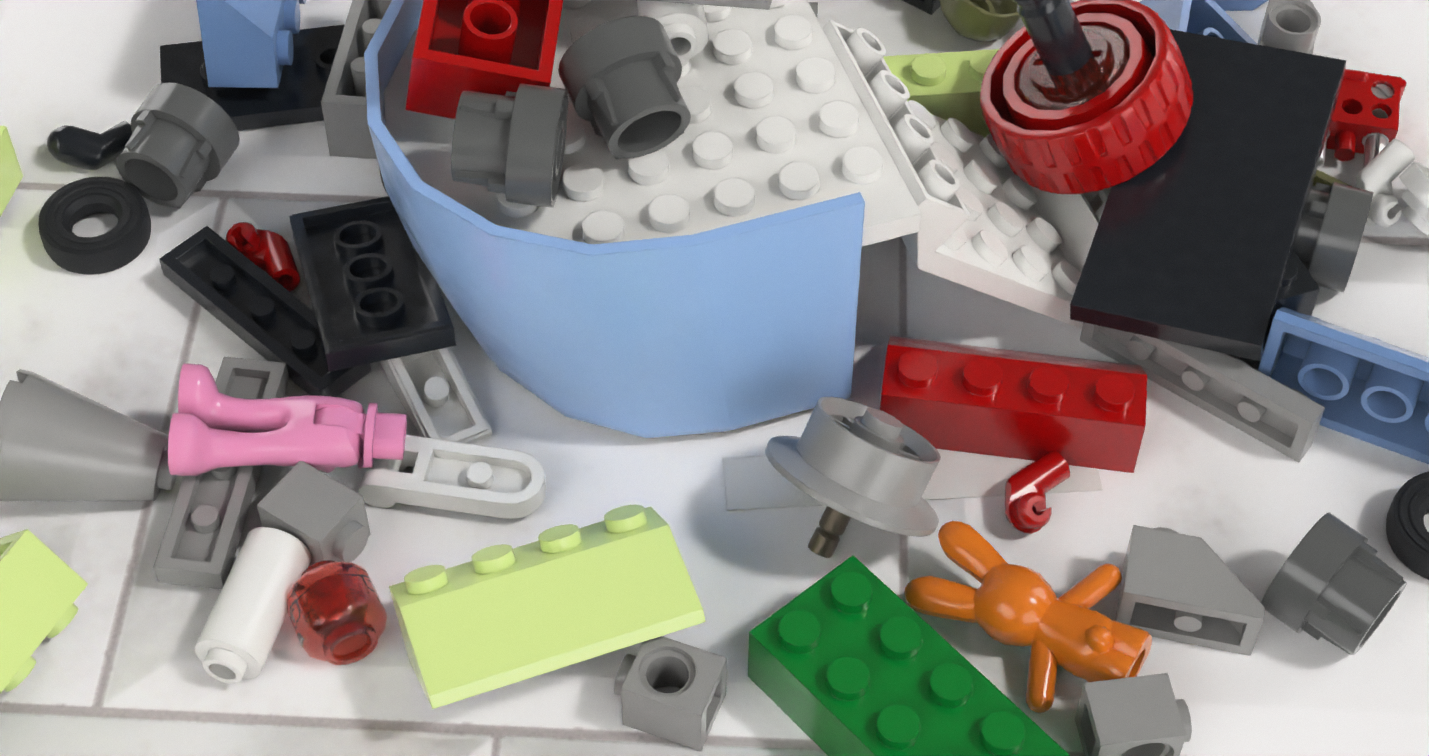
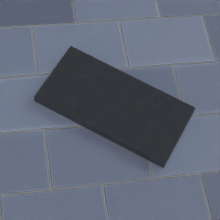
[1070,29,1346,361]

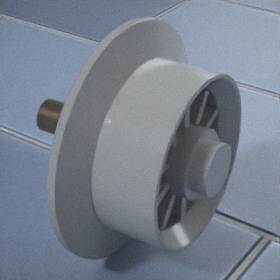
[765,396,941,558]

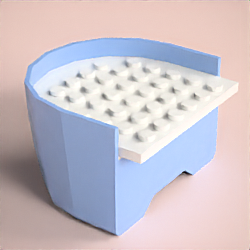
[364,0,922,438]

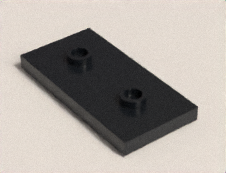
[160,24,345,131]
[289,196,456,372]

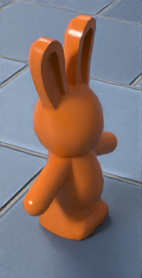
[904,521,1152,713]

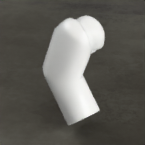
[1356,139,1415,227]

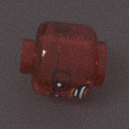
[287,560,387,665]

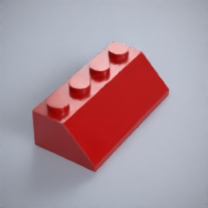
[880,336,1147,473]

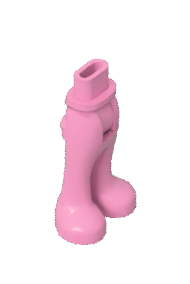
[168,363,407,476]

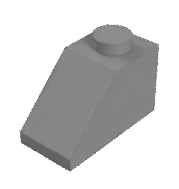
[1115,525,1265,656]

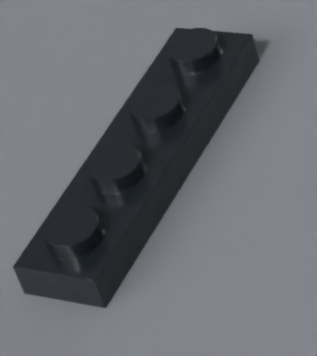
[159,226,372,397]

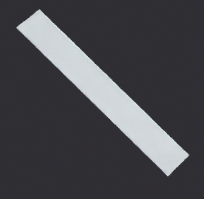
[722,449,1103,511]

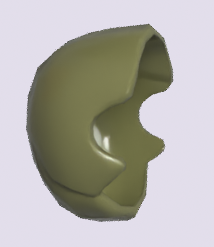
[939,0,1021,42]

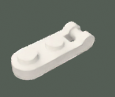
[358,435,546,519]

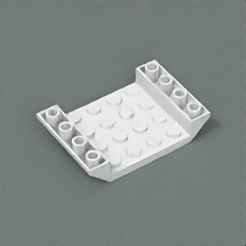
[823,20,1108,328]

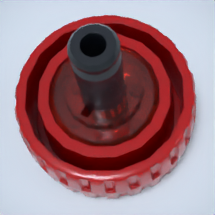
[980,0,1193,194]

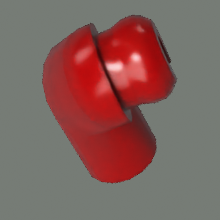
[226,222,300,292]
[1004,451,1070,534]

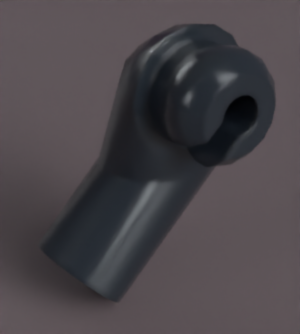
[47,121,133,170]

